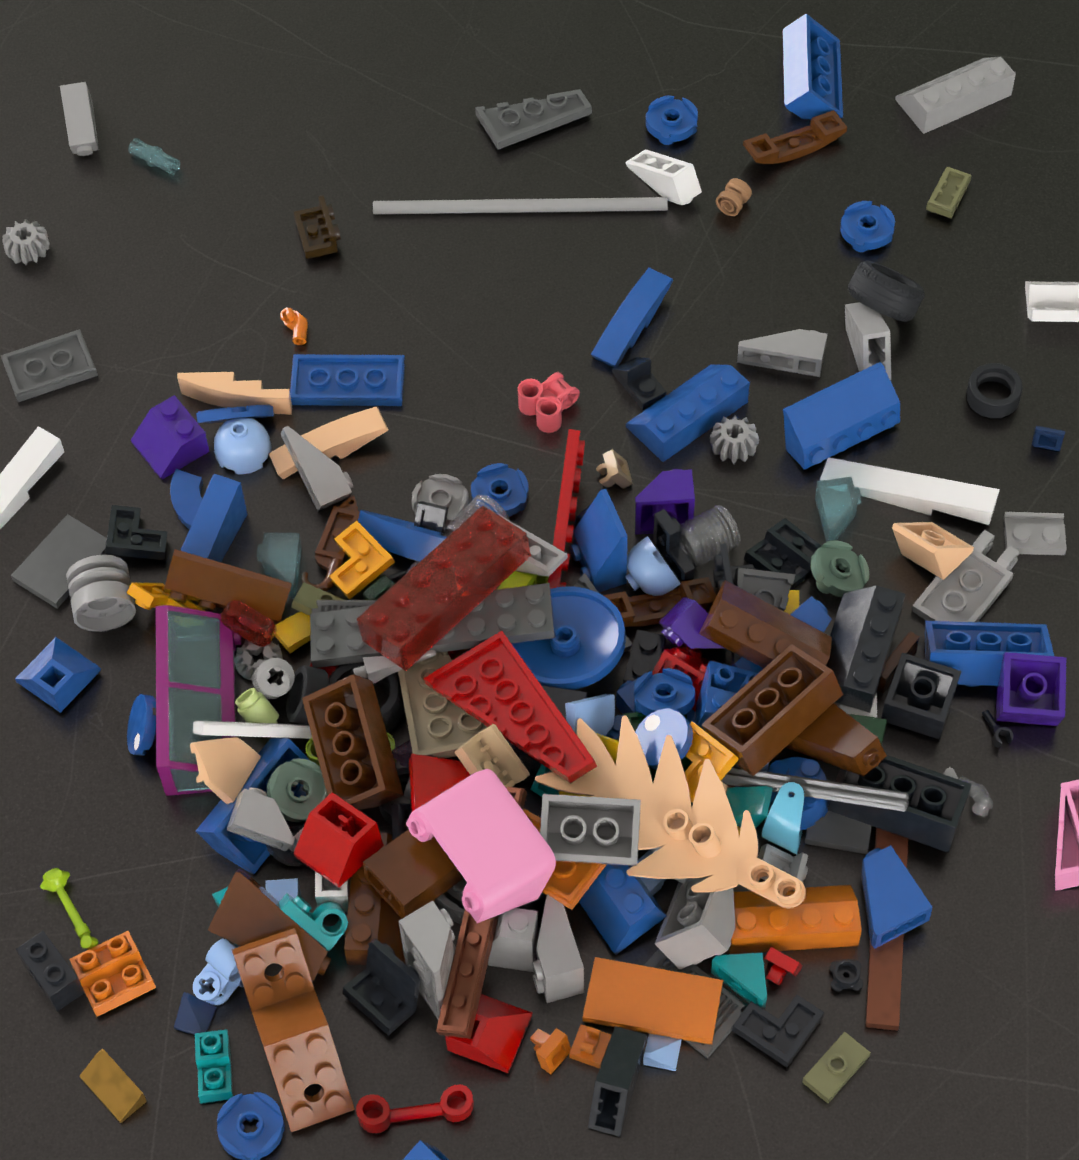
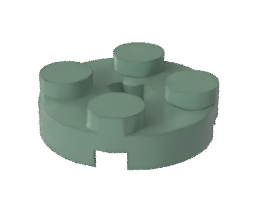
[811,540,869,597]
[267,758,328,823]

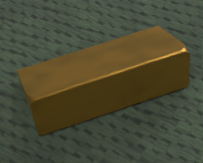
[79,1048,147,1123]

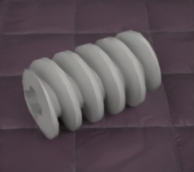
[253,658,294,699]

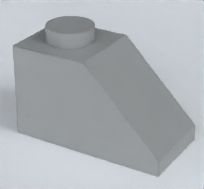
[227,787,295,851]

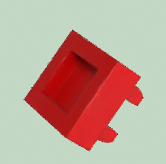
[765,947,803,986]

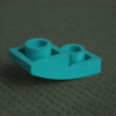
[195,1029,233,1104]

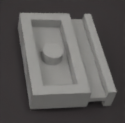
[1003,512,1067,555]

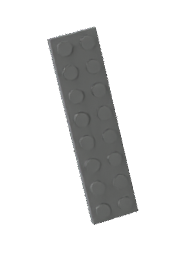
[310,583,555,668]

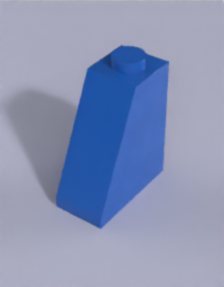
[861,845,933,949]

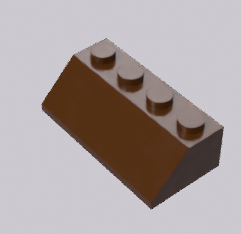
[164,549,292,628]
[699,580,832,668]
[702,644,843,776]
[302,674,404,810]
[344,833,406,965]

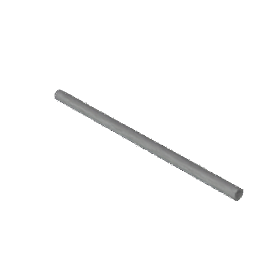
[373,197,668,214]

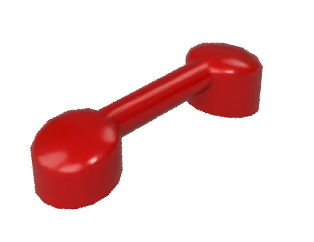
[356,1084,474,1134]

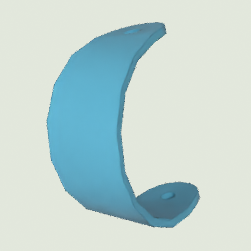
[762,782,804,855]

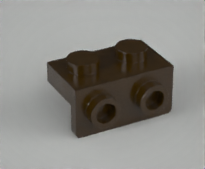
[294,195,341,259]

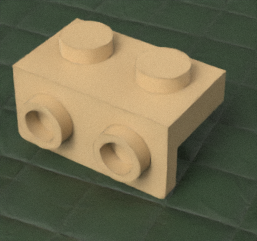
[454,724,530,787]

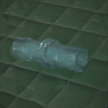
[128,138,181,175]

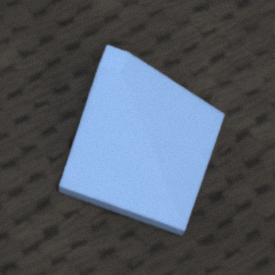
[643,1034,682,1071]

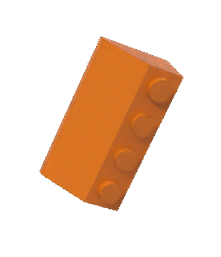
[729,885,862,954]

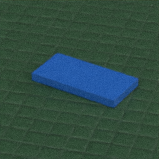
[290,354,405,406]

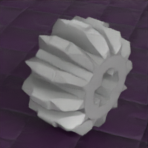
[2,219,50,265]
[710,415,759,464]

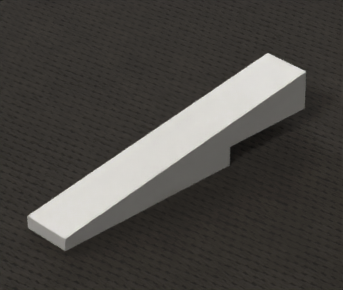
[0,426,64,529]
[819,458,1000,525]

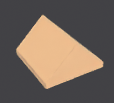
[892,522,974,580]

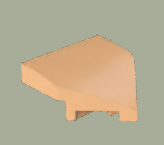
[190,737,261,804]

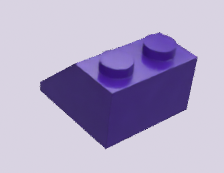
[131,395,210,480]
[635,469,695,535]
[658,597,724,648]
[996,652,1066,726]

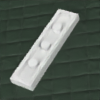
[193,721,312,739]

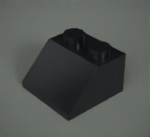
[881,653,961,739]

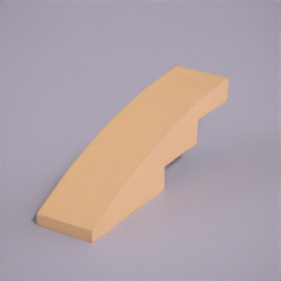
[177,372,292,415]
[269,407,389,480]

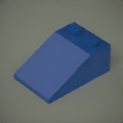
[570,489,628,593]

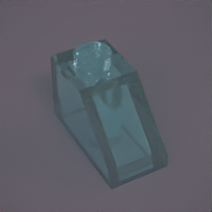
[815,477,861,542]
[257,532,302,599]

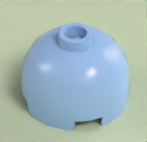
[214,417,271,475]
[625,536,680,596]

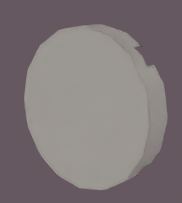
[412,474,469,527]

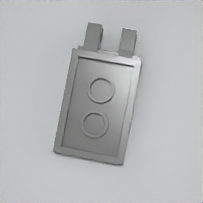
[912,530,1020,622]

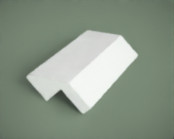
[1025,281,1079,322]

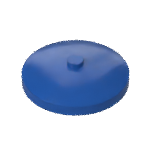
[511,586,626,690]

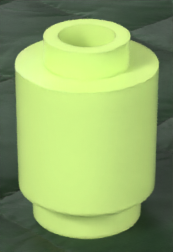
[235,688,279,724]

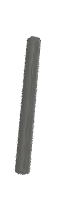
[721,767,909,811]

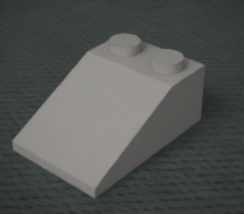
[655,877,736,969]
[532,895,584,1003]

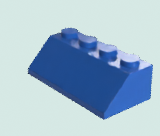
[783,14,843,119]
[783,362,900,470]
[626,364,750,462]
[925,621,1054,687]
[196,738,309,874]
[579,864,667,955]

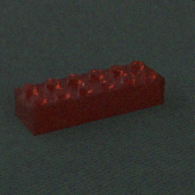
[357,505,531,671]

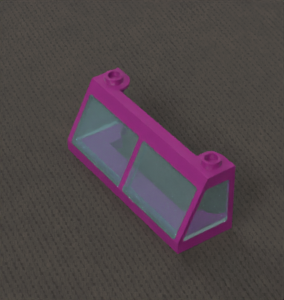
[156,605,241,796]

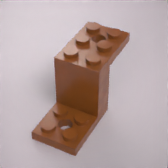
[232,928,355,1132]

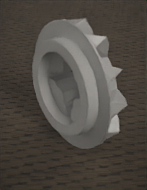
[234,636,283,681]

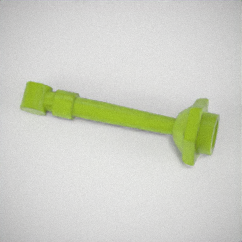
[40,868,98,949]

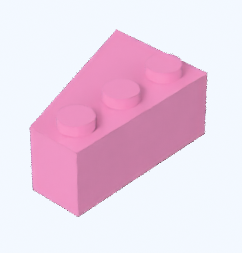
[1055,780,1079,891]

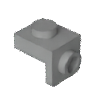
[758,844,808,882]

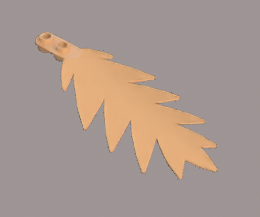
[535,716,806,908]

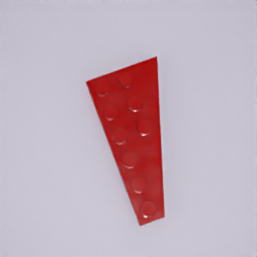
[548,429,585,589]
[423,631,597,783]

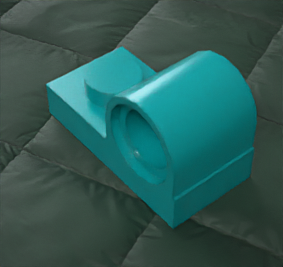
[279,893,348,951]

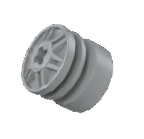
[66,555,136,632]

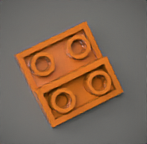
[69,931,156,1017]

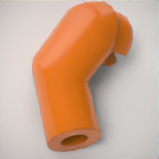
[280,308,308,345]

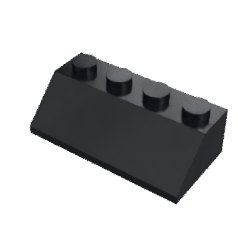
[826,586,906,713]
[828,755,972,853]

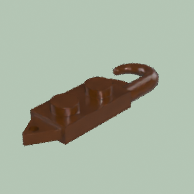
[301,495,360,591]

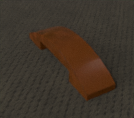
[743,110,848,164]
[603,577,716,627]

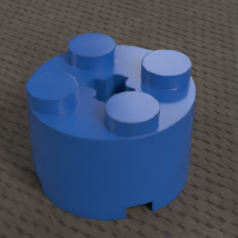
[768,757,830,830]

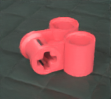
[518,372,580,433]

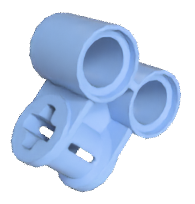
[193,938,244,1006]

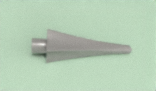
[353,649,436,684]

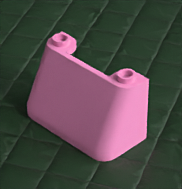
[406,769,556,923]

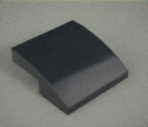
[743,518,822,590]

